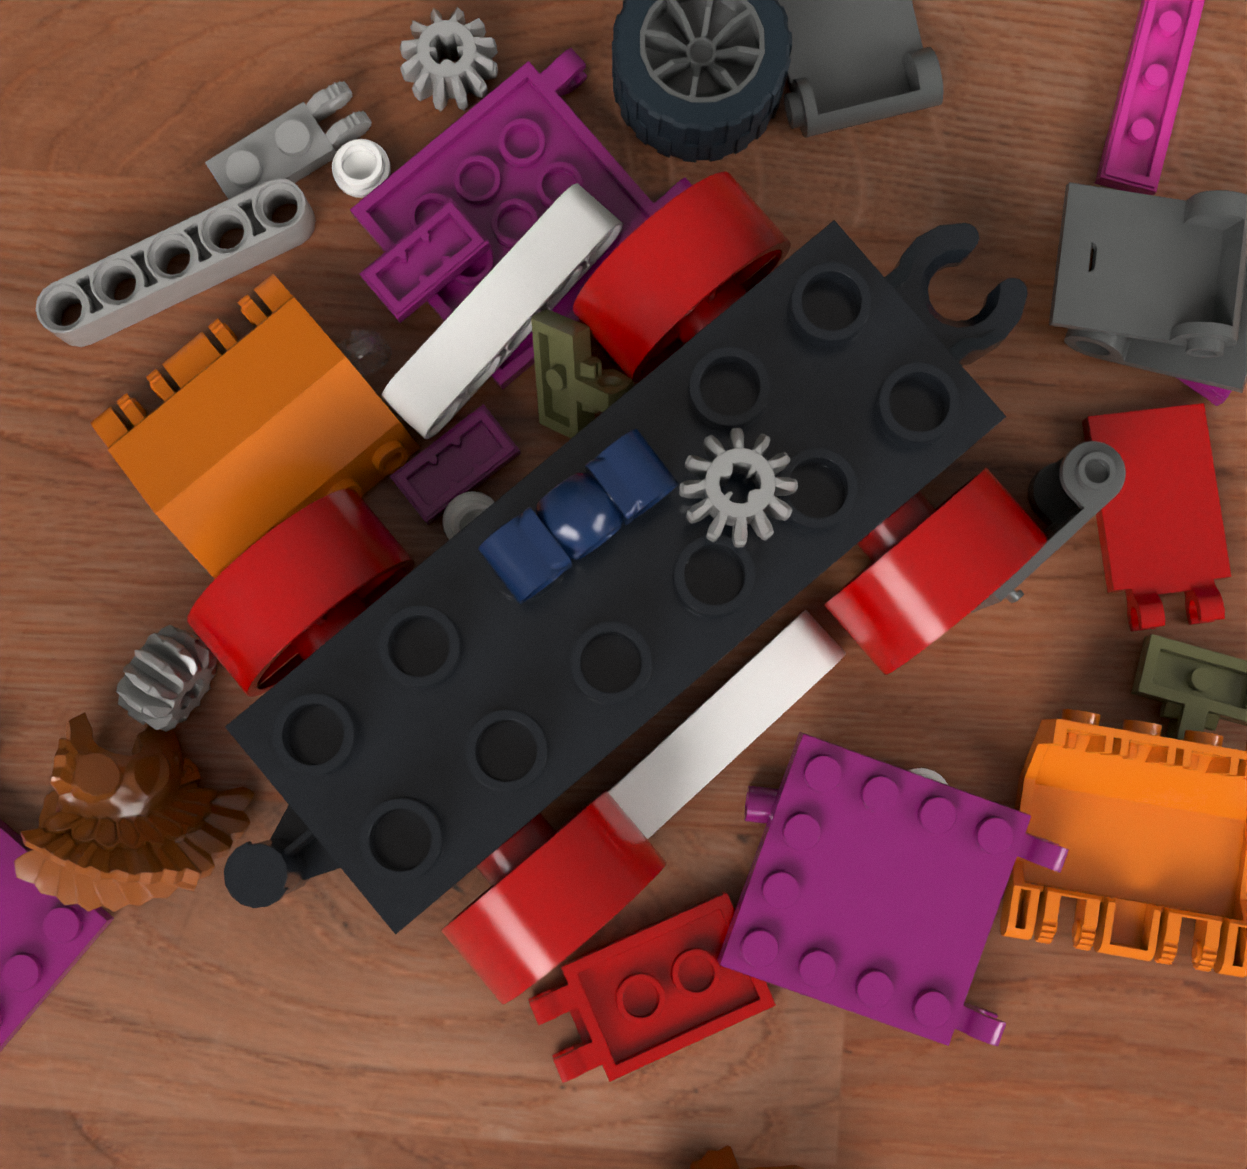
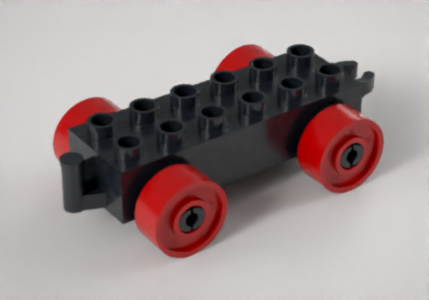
[187,171,1049,1005]

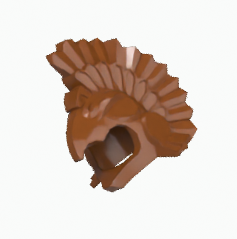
[14,712,254,912]

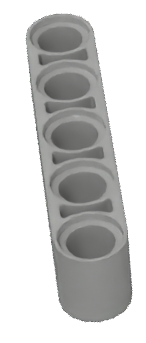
[35,178,316,347]

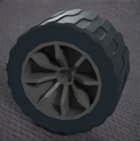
[612,0,792,163]

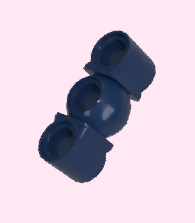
[478,429,679,604]

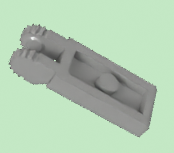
[205,81,372,199]

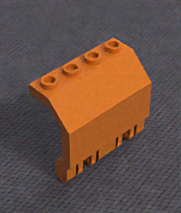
[90,273,420,578]
[1000,709,1247,978]

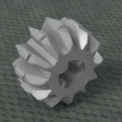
[400,7,498,112]
[679,428,798,547]
[116,625,218,732]

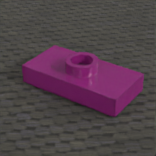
[359,198,491,323]
[390,404,521,525]

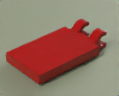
[1082,403,1232,632]
[528,892,776,1083]

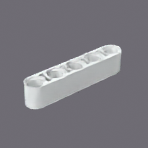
[381,183,623,439]
[608,609,846,839]

